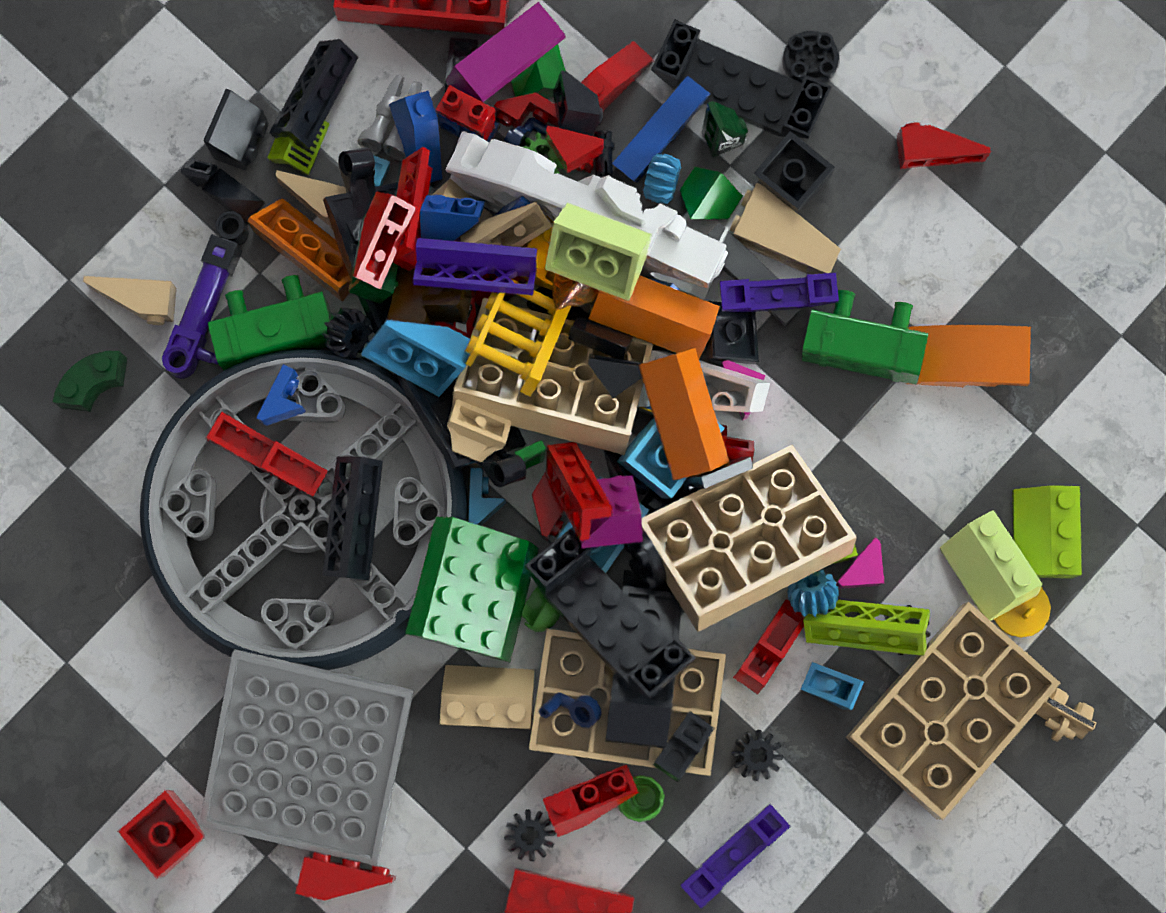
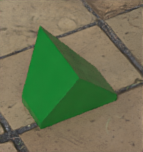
[679,167,743,221]

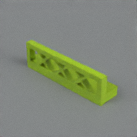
[803,600,930,656]

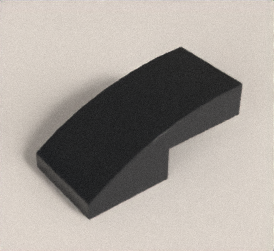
[653,711,715,782]

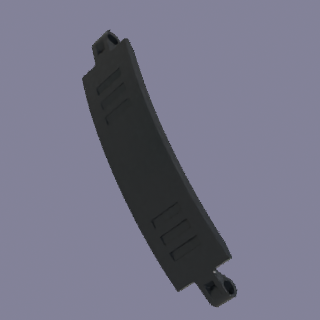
[323,147,527,488]

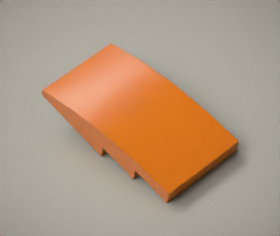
[906,325,1031,387]

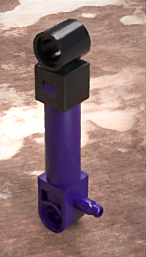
[162,211,249,379]

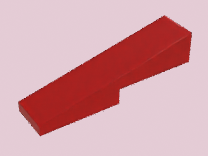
[205,411,328,497]

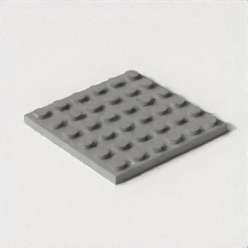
[199,650,414,866]

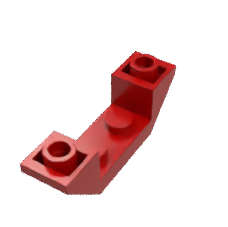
[494,93,593,173]

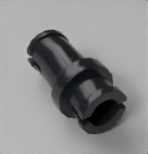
[594,130,615,177]

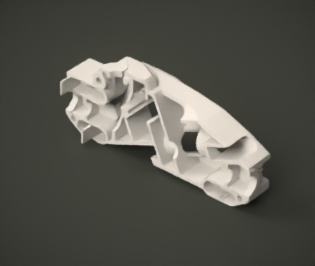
[445,131,729,300]

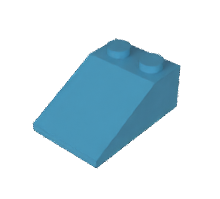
[361,320,470,397]

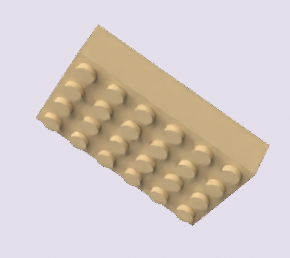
[452,298,653,455]
[642,445,857,632]
[845,602,1061,820]
[529,629,726,776]

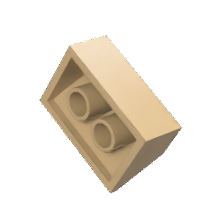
[440,665,535,730]

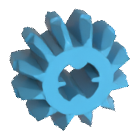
[643,153,681,204]
[787,570,839,617]

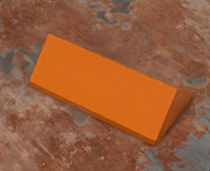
[248,198,351,302]
[589,275,720,359]
[638,348,729,480]

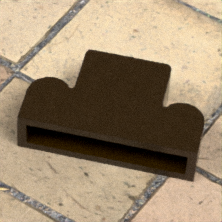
[387,266,476,325]

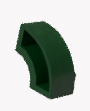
[52,351,128,412]

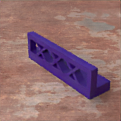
[413,238,537,295]

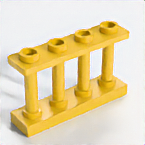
[465,279,576,397]

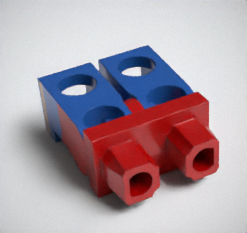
[436,85,500,142]

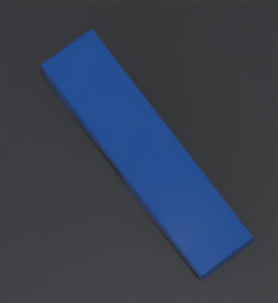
[612,76,710,183]

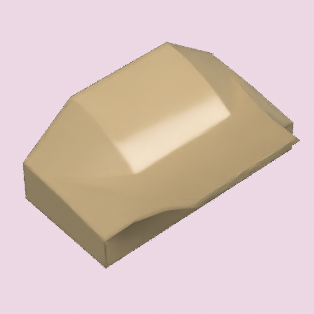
[447,399,512,463]

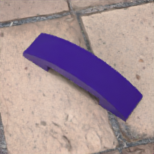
[719,273,839,312]
[680,803,791,909]

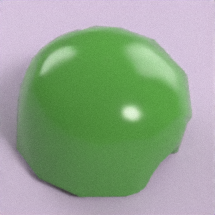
[522,587,560,632]
[618,775,665,822]

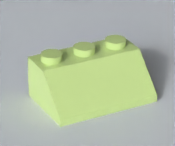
[545,203,652,301]
[940,510,1043,621]

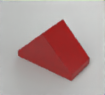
[546,125,604,173]

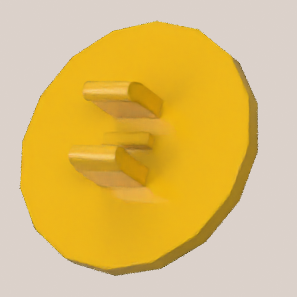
[994,587,1051,638]

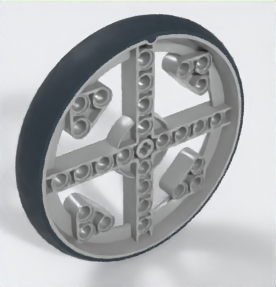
[140,349,467,671]

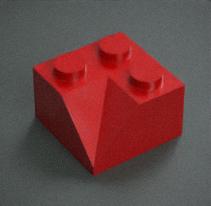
[117,790,205,879]

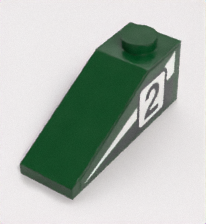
[701,101,748,157]

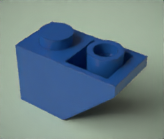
[420,194,484,241]

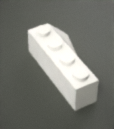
[638,350,770,412]

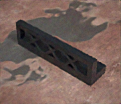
[269,39,358,149]
[322,456,383,581]

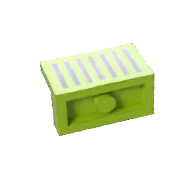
[267,121,330,175]

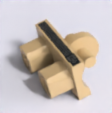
[1035,688,1096,742]

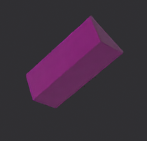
[446,2,566,102]

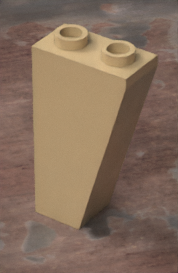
[730,182,841,274]

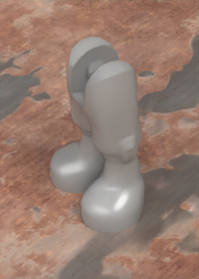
[357,75,422,161]

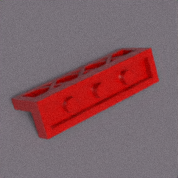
[393,147,433,271]
[545,442,612,541]

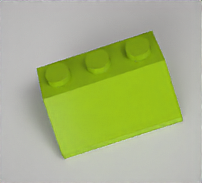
[1012,486,1082,578]

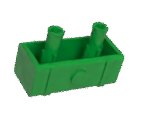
[208,275,331,371]
[802,290,929,385]

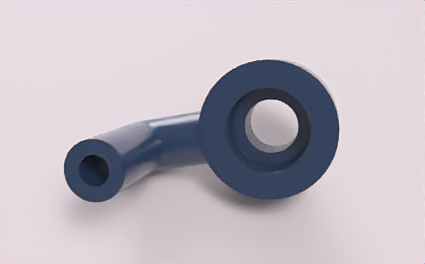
[504,117,547,147]
[538,692,602,728]

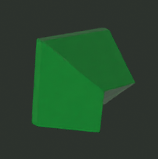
[510,44,566,99]

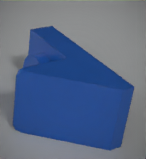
[256,364,306,426]

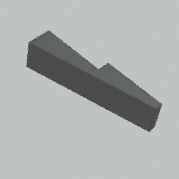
[706,223,804,326]

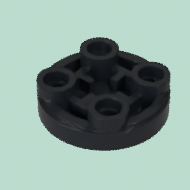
[782,31,840,84]
[623,531,666,590]

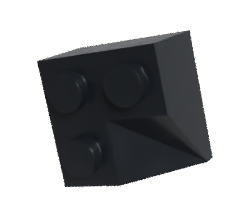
[750,131,835,211]

